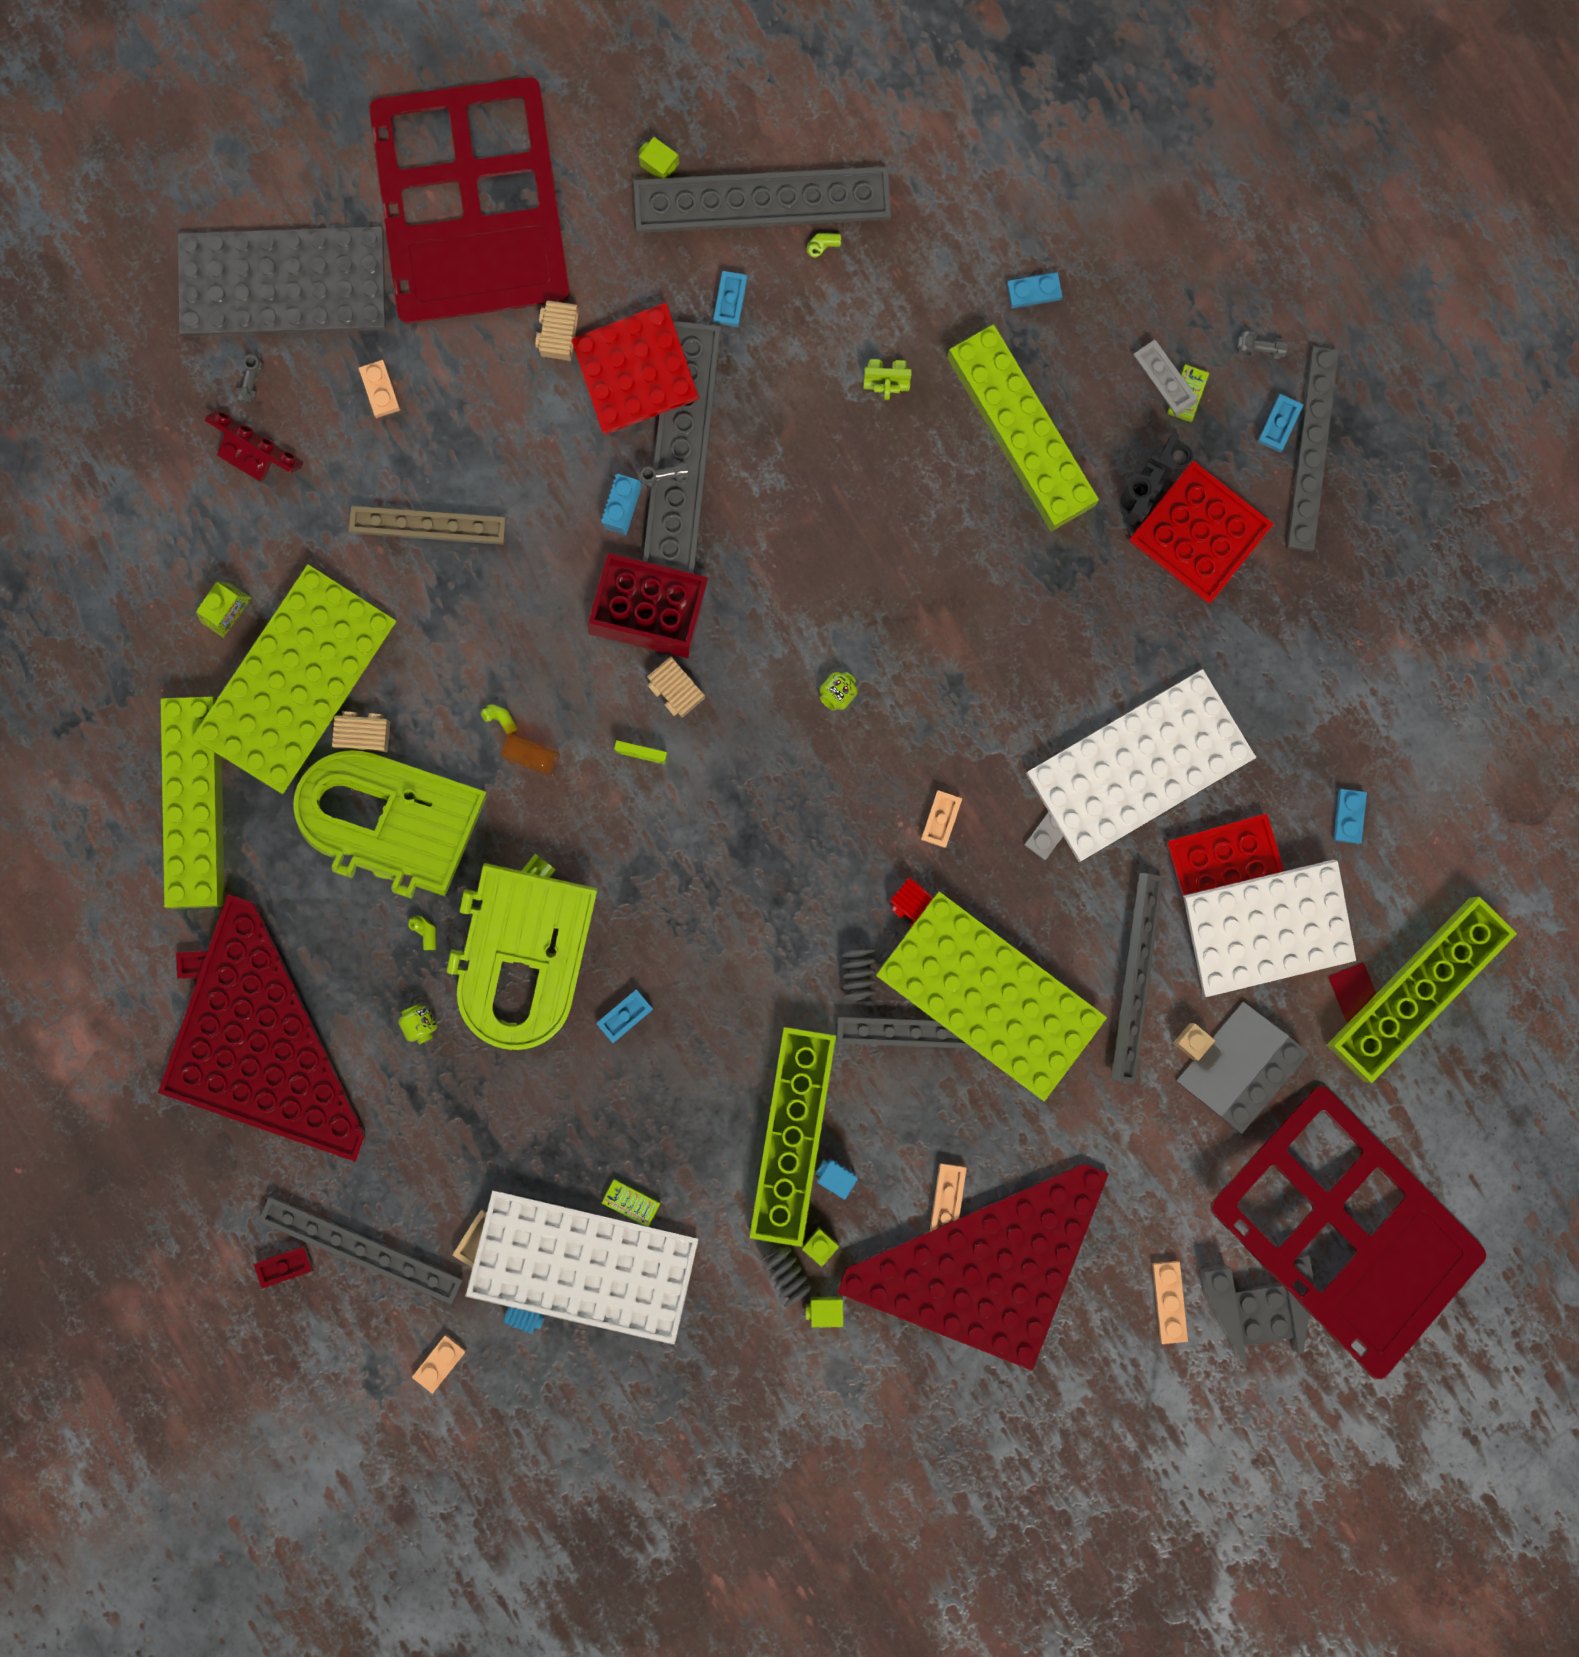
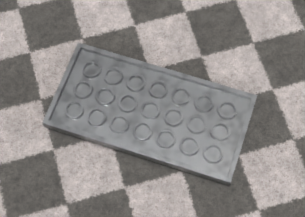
[178,227,386,337]

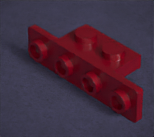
[204,411,303,482]

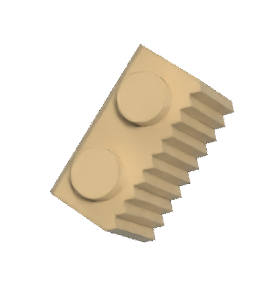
[535,301,579,361]
[647,656,705,718]
[332,711,390,753]

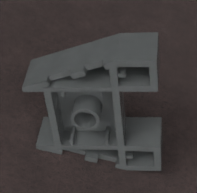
[1199,1252,1314,1363]

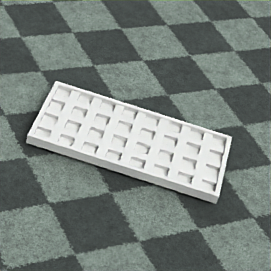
[1026,669,1256,862]
[466,1191,698,1345]

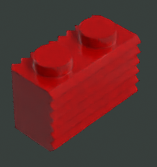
[889,877,934,927]

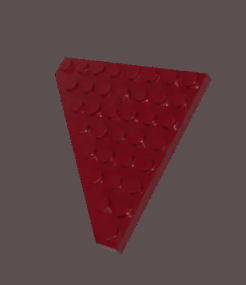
[158,894,366,1162]
[837,1163,1109,1371]

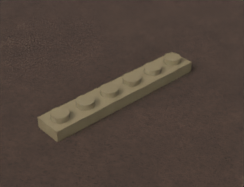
[349,506,507,545]

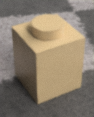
[1173,1023,1215,1061]

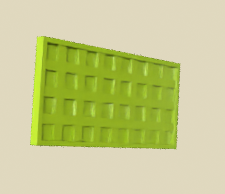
[192,564,397,795]
[876,891,1107,1102]

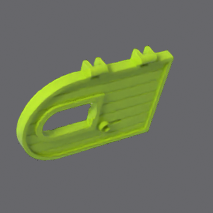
[293,750,487,899]
[446,863,598,1050]

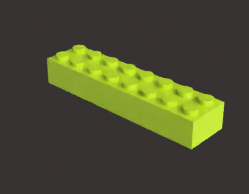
[947,324,1099,531]
[161,697,225,909]
[1327,897,1517,1083]
[750,1027,836,1247]

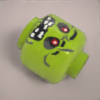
[820,672,858,711]
[398,1004,438,1045]

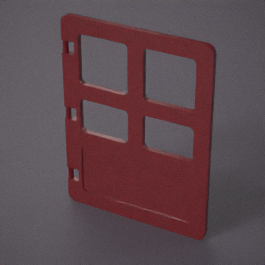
[369,77,570,324]
[1210,1086,1486,1379]

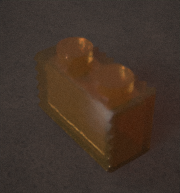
[500,733,560,778]

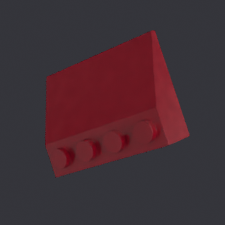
[588,553,708,659]

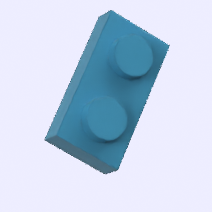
[713,271,748,327]
[1007,272,1062,309]
[1257,394,1303,453]
[1333,789,1367,844]
[596,989,653,1043]

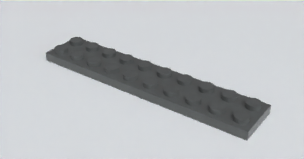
[634,167,891,233]
[643,321,721,574]

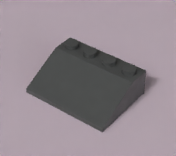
[1176,1002,1309,1134]

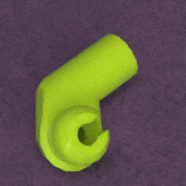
[806,233,841,258]
[481,704,518,735]
[408,915,436,950]

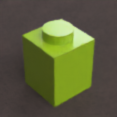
[638,137,679,179]
[802,1226,839,1267]
[806,1296,843,1327]

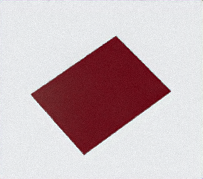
[1328,962,1376,1022]

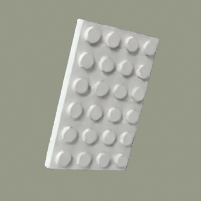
[1183,859,1356,997]

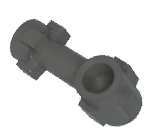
[1237,331,1288,359]
[235,354,264,404]
[638,460,688,488]

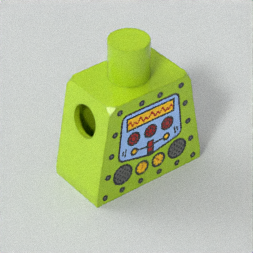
[196,582,251,638]

